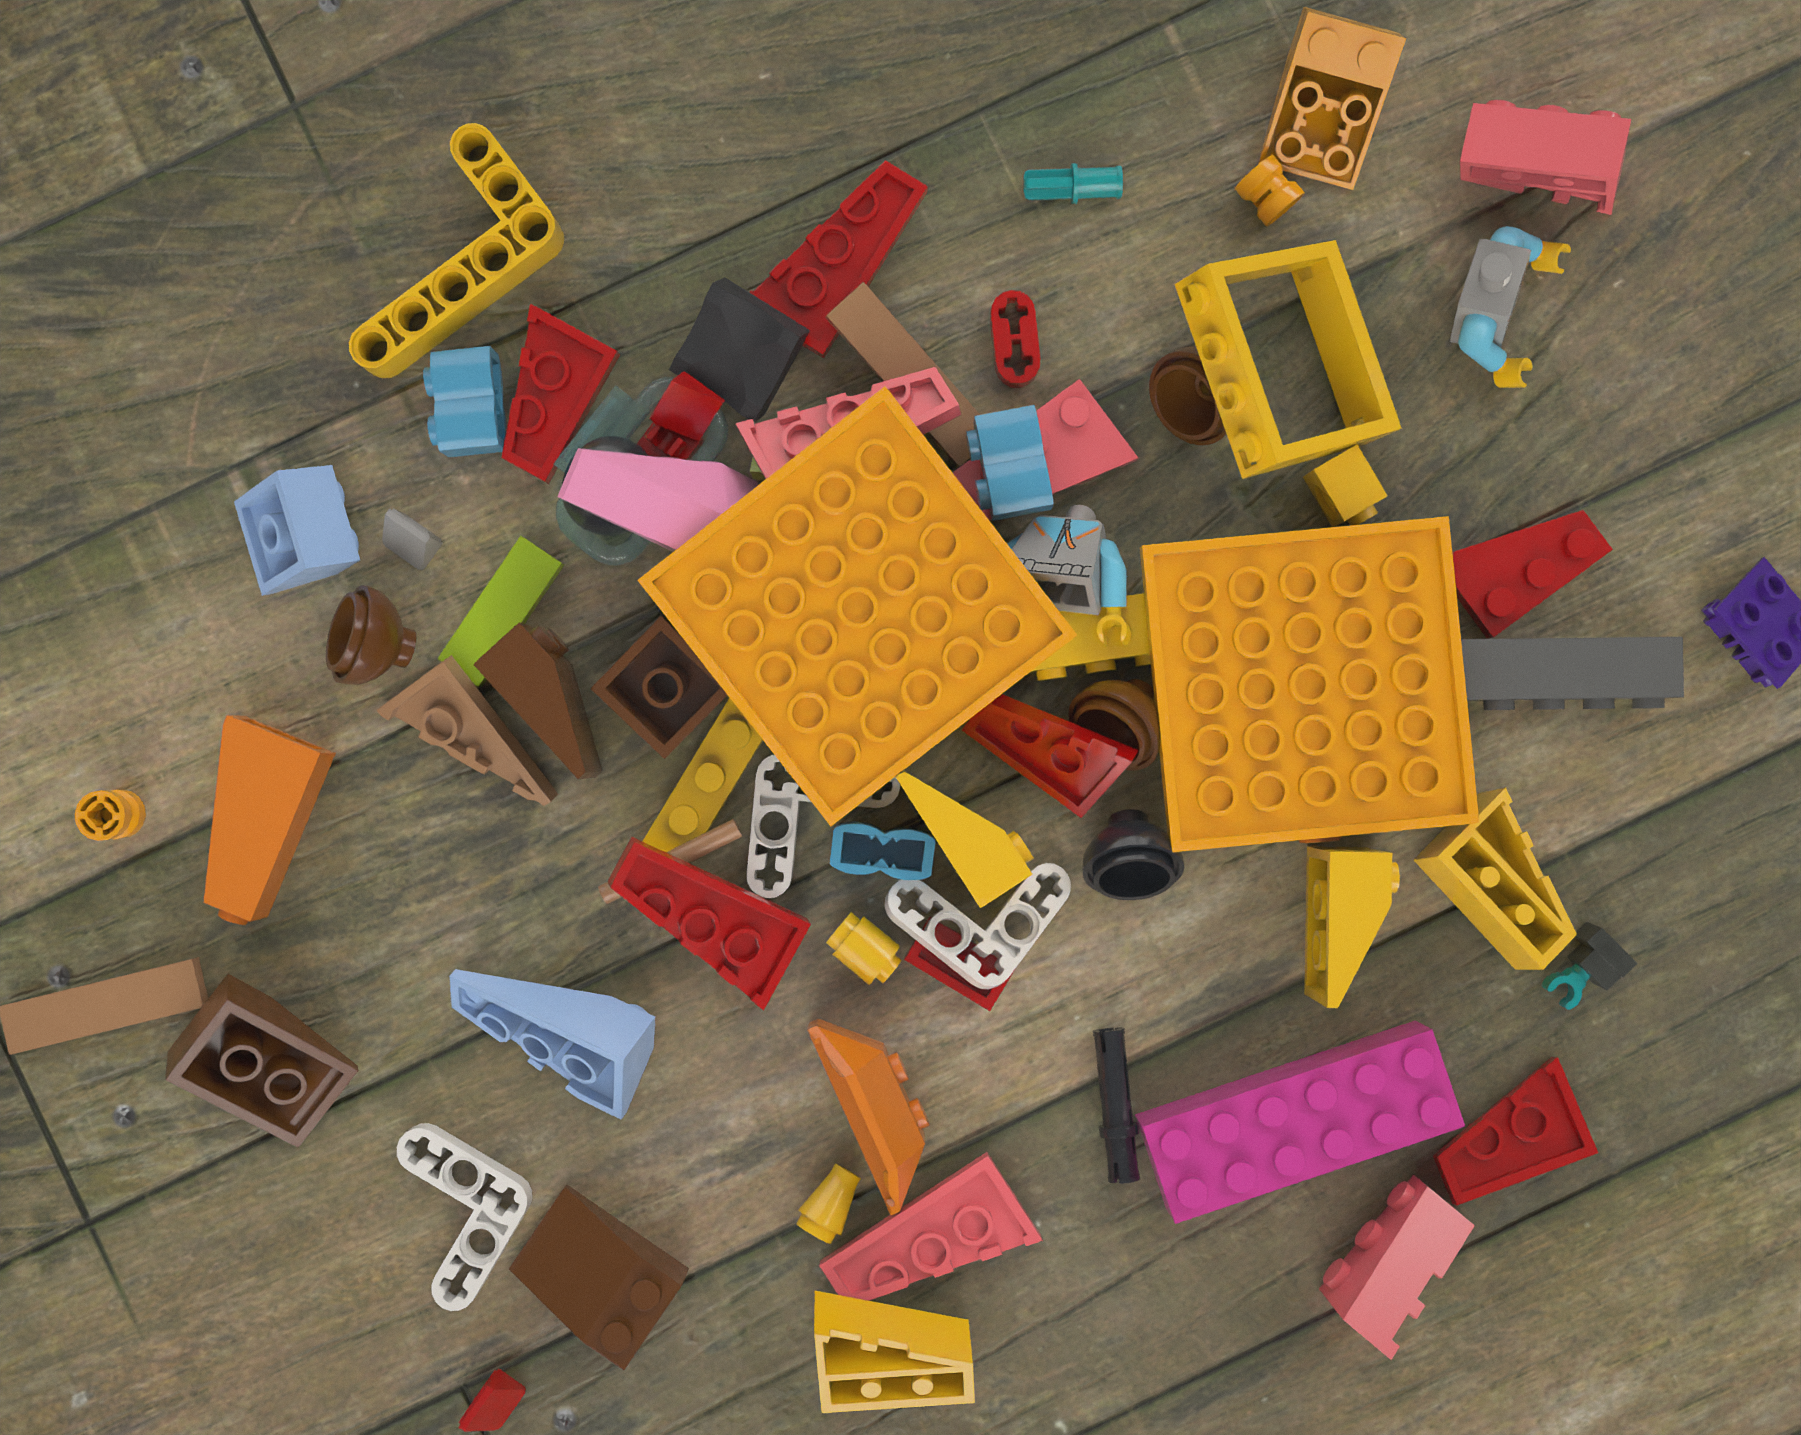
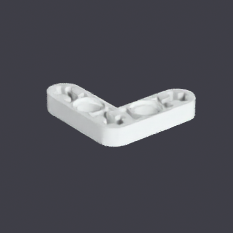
[747,755,900,898]
[885,863,1071,989]
[396,1123,532,1311]

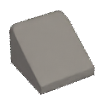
[382,508,443,570]

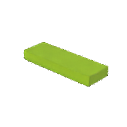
[437,535,565,687]

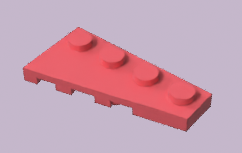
[735,367,961,479]
[819,1152,1043,1301]

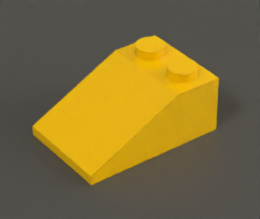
[896,771,1034,908]
[1304,846,1400,1008]

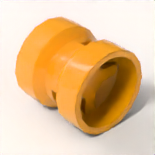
[1235,154,1305,227]
[75,789,146,841]

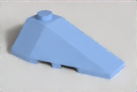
[449,969,655,1119]

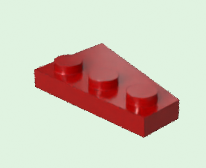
[501,303,620,484]
[1452,510,1613,639]
[962,694,1139,818]
[1433,1057,1599,1205]

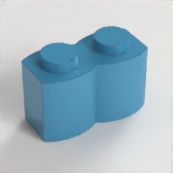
[423,346,507,457]
[966,405,1054,521]
[830,821,935,880]

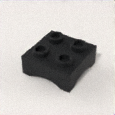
[669,277,810,422]

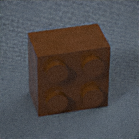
[591,614,727,759]

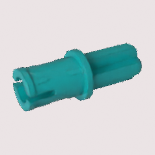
[1023,163,1123,204]

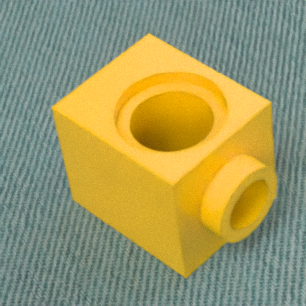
[1303,444,1388,527]

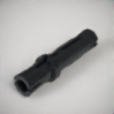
[1093,1027,1140,1184]

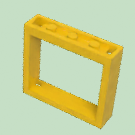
[1174,240,1402,479]

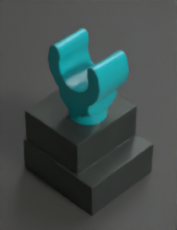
[1541,922,1638,1010]

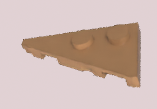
[377,655,558,806]

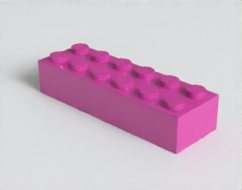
[1135,1020,1465,1224]

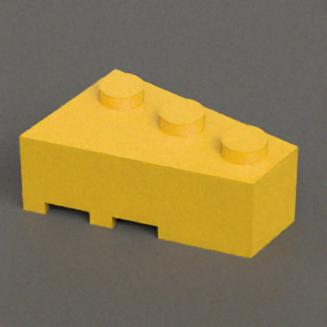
[1414,787,1577,970]
[814,1291,975,1413]

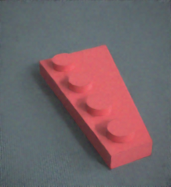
[953,379,1138,521]

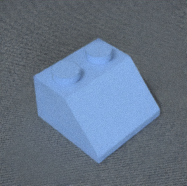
[234,465,360,596]

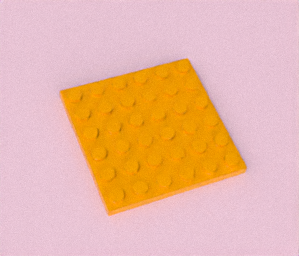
[638,386,1077,826]
[1140,516,1479,852]

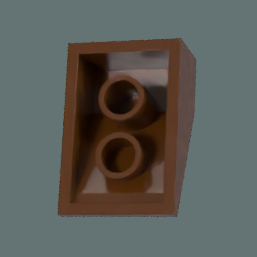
[473,622,602,779]
[165,974,359,1148]
[509,1185,689,1370]

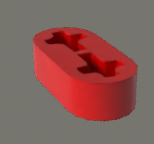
[990,290,1041,388]

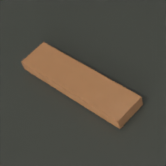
[825,282,980,467]
[0,957,209,1055]

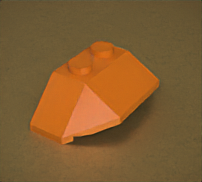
[807,1018,930,1215]

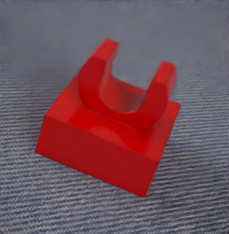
[637,422,704,460]

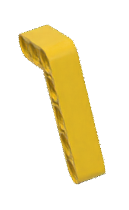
[349,123,564,378]

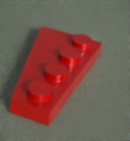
[749,160,928,359]
[608,837,811,1011]

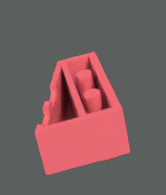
[1460,100,1631,215]
[1319,1175,1475,1360]

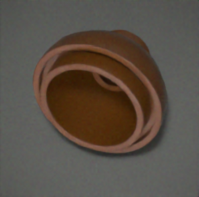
[1149,346,1227,445]
[326,585,416,685]
[1068,679,1160,771]

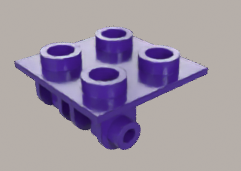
[1701,557,1801,689]

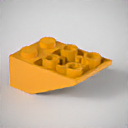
[1258,7,1406,190]

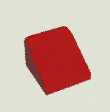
[649,371,725,441]
[458,1368,526,1432]

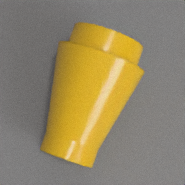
[796,1163,861,1244]

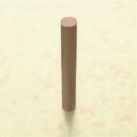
[598,819,743,904]

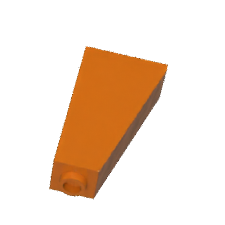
[203,715,336,925]

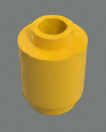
[826,912,902,985]

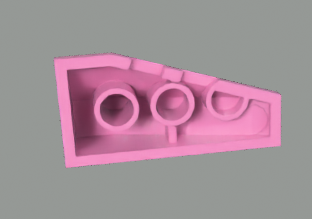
[557,448,758,552]

